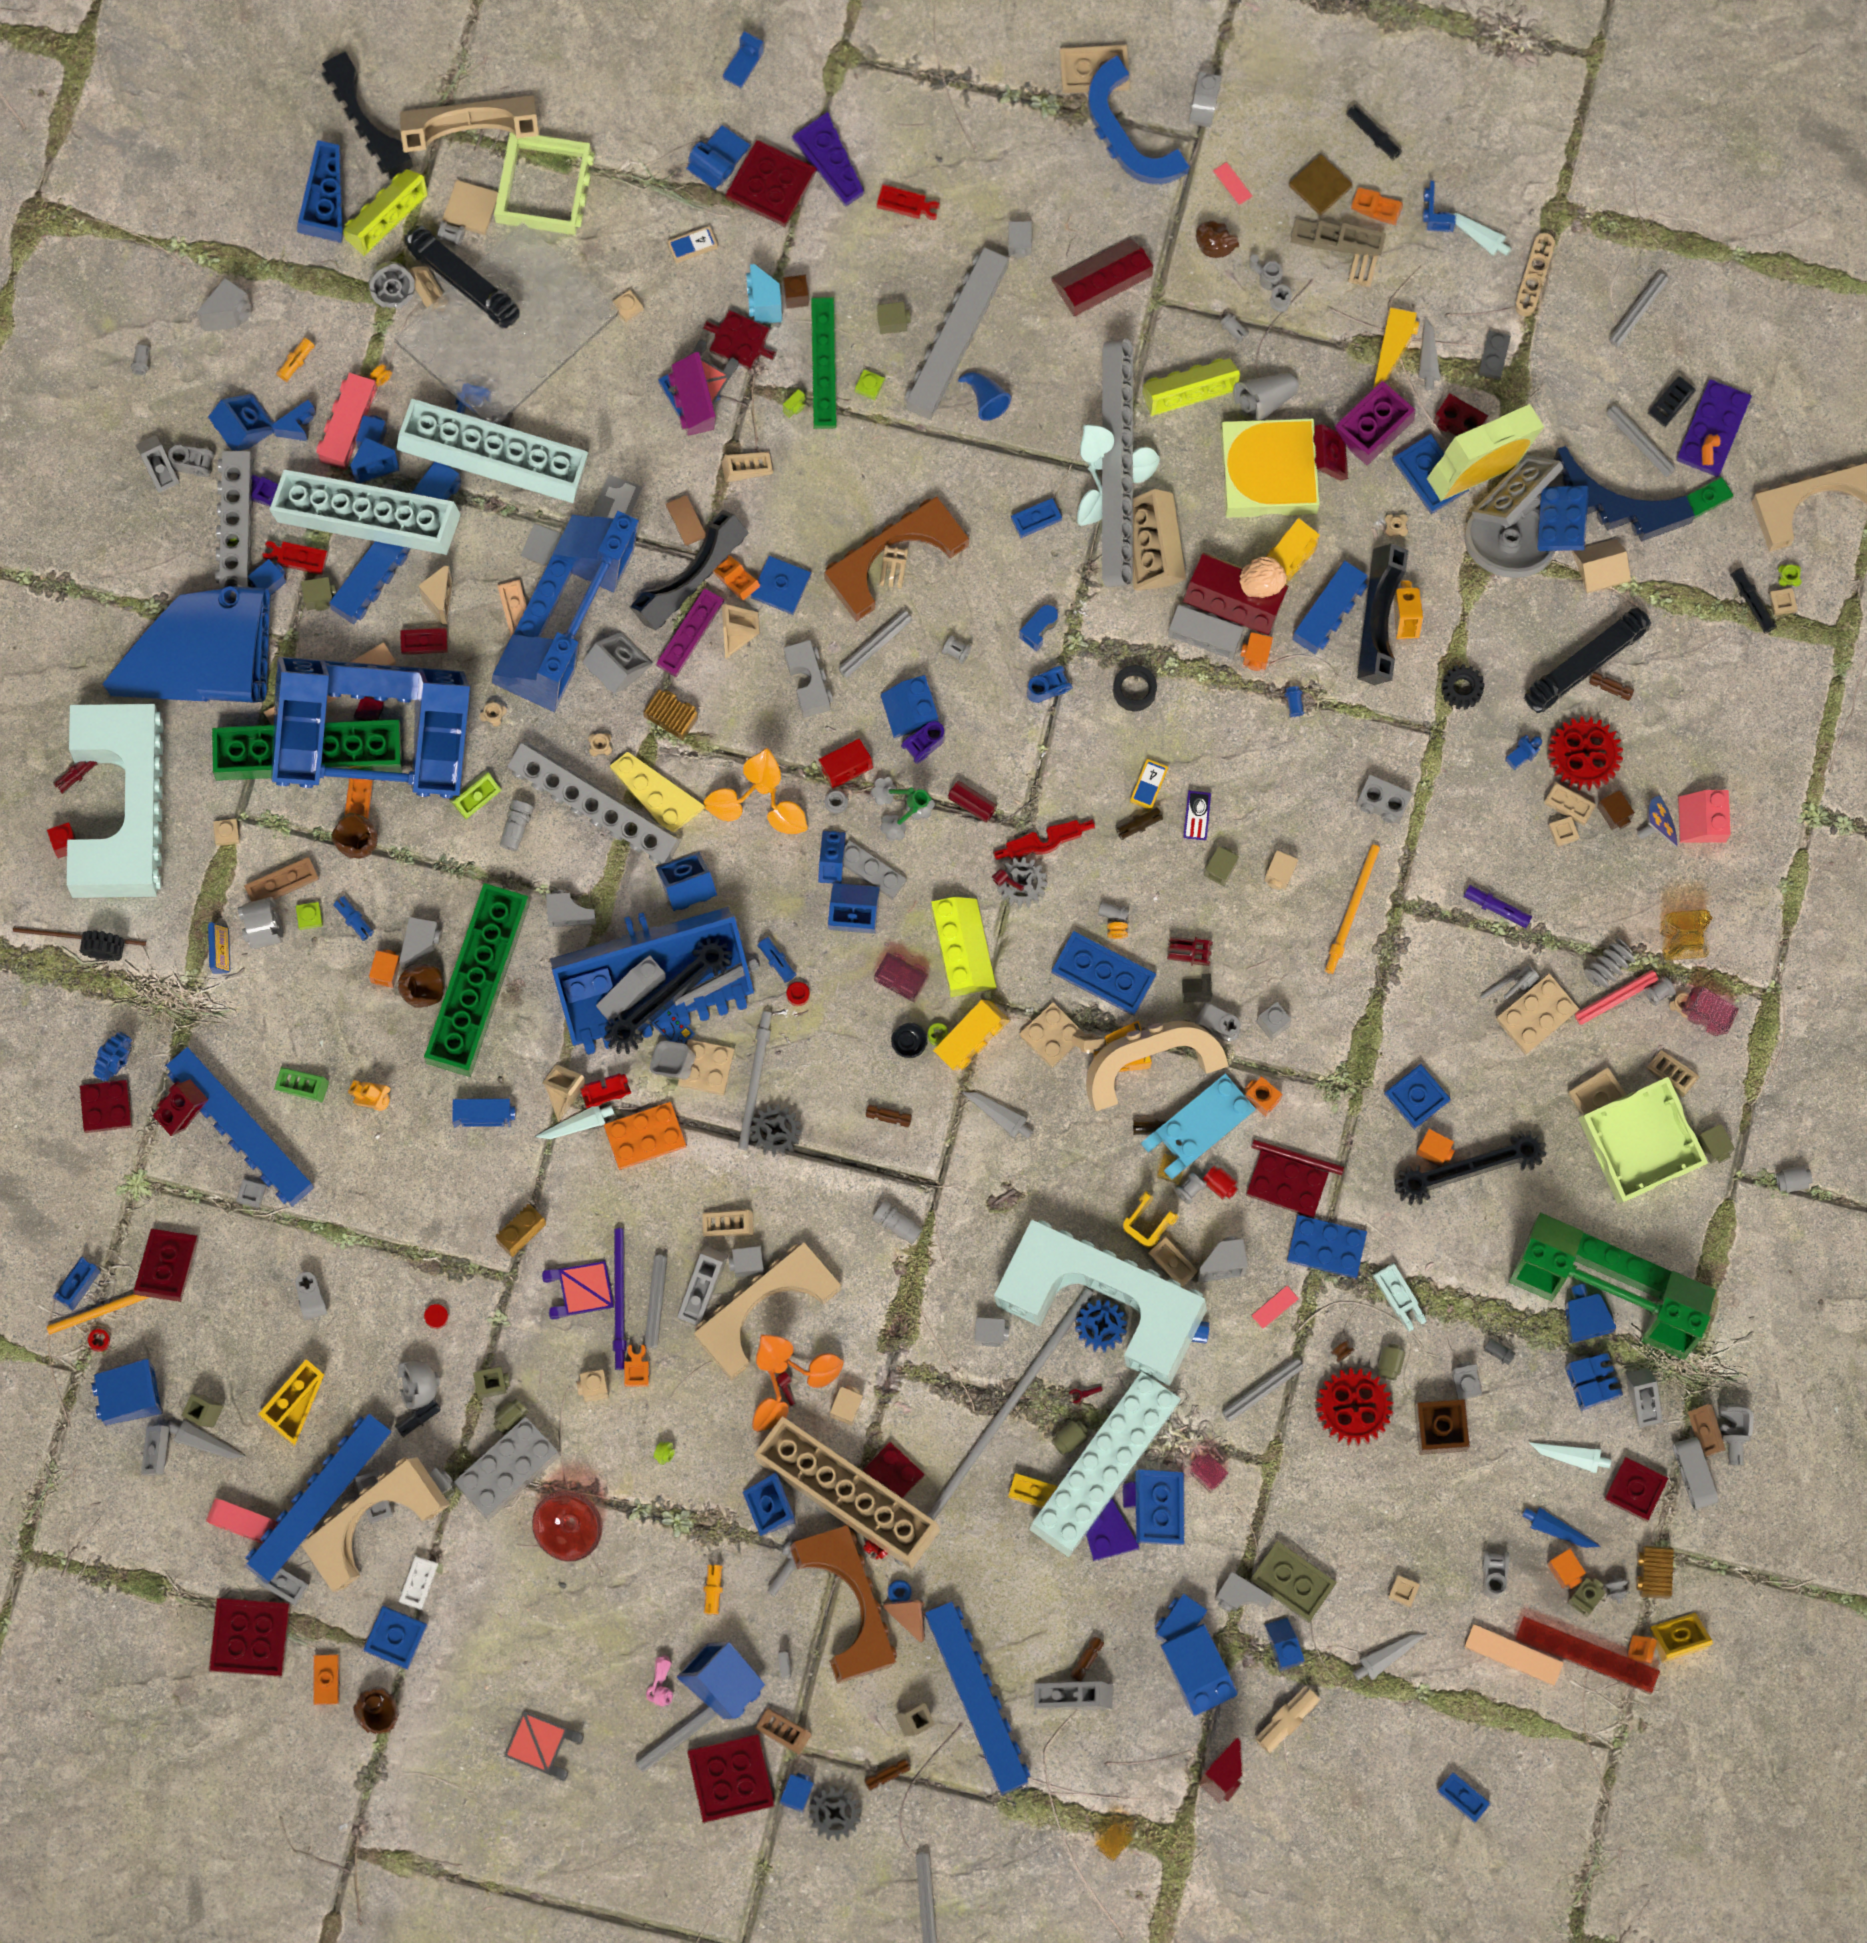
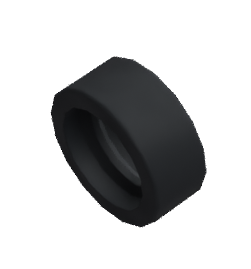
[1113,665,1157,712]

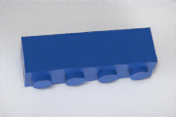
[1292,561,1368,655]

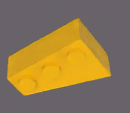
[1266,518,1320,584]
[933,1000,1011,1071]
[258,1359,324,1447]

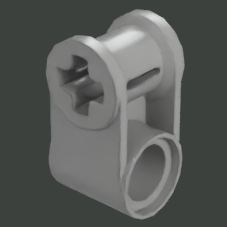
[168,445,215,477]
[1195,1003,1241,1042]
[295,1272,327,1321]
[1482,1551,1509,1599]

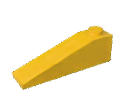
[1373,307,1419,389]

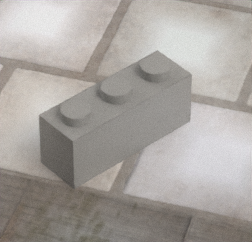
[1168,605,1243,660]

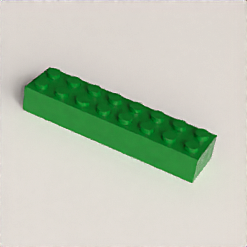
[212,720,403,781]
[424,883,530,1077]

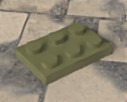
[1250,1541,1337,1623]

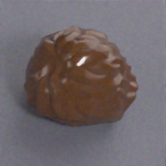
[1196,221,1239,258]
[331,813,378,859]
[398,964,444,1008]
[353,1687,399,1734]

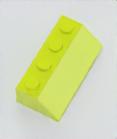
[343,169,428,256]
[1142,358,1240,416]
[931,897,996,998]

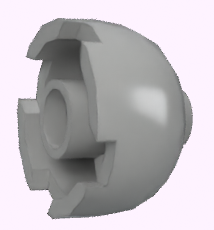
[369,262,415,308]
[397,1361,440,1409]

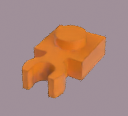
[624,1345,649,1387]

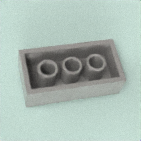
[454,1417,560,1521]

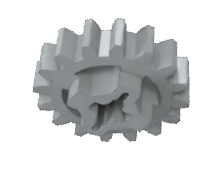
[997,857,1047,909]

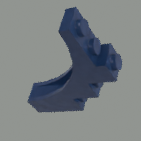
[1553,446,1695,542]

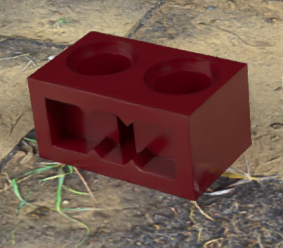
[1433,393,1489,436]
[153,1079,208,1136]

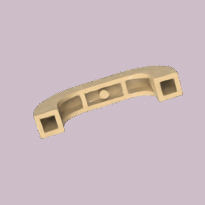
[1086,1021,1228,1111]

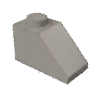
[135,435,179,493]
[399,917,442,969]

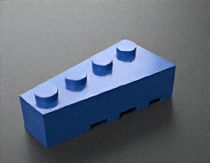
[297,140,342,243]

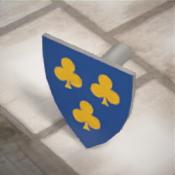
[1637,796,1678,848]

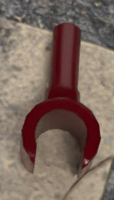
[992,869,1024,891]
[776,1372,795,1406]
[1069,1386,1103,1405]

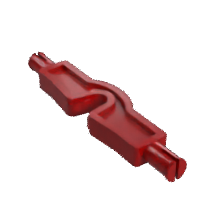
[993,819,1095,861]

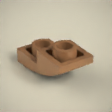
[665,495,705,546]

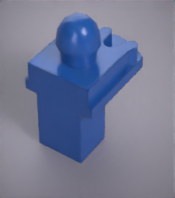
[1505,735,1542,771]

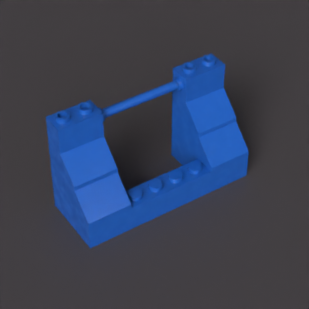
[492,511,639,713]
[271,657,470,798]

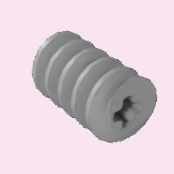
[1584,938,1636,988]

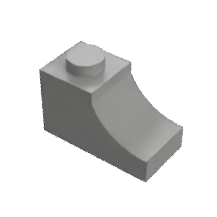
[1189,72,1222,128]
[546,890,596,927]
[1626,1368,1662,1428]
[1215,1572,1273,1612]

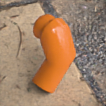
[1701,434,1720,465]

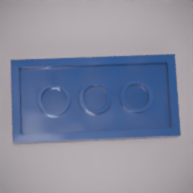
[1051,931,1156,1016]

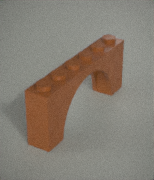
[824,496,969,622]
[789,1525,897,1684]

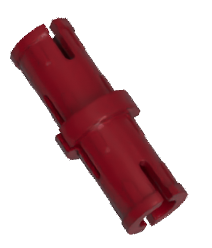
[53,761,98,794]

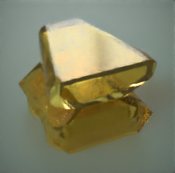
[1660,909,1713,961]

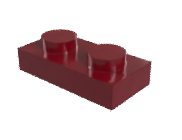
[400,628,448,655]

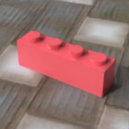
[316,373,377,470]

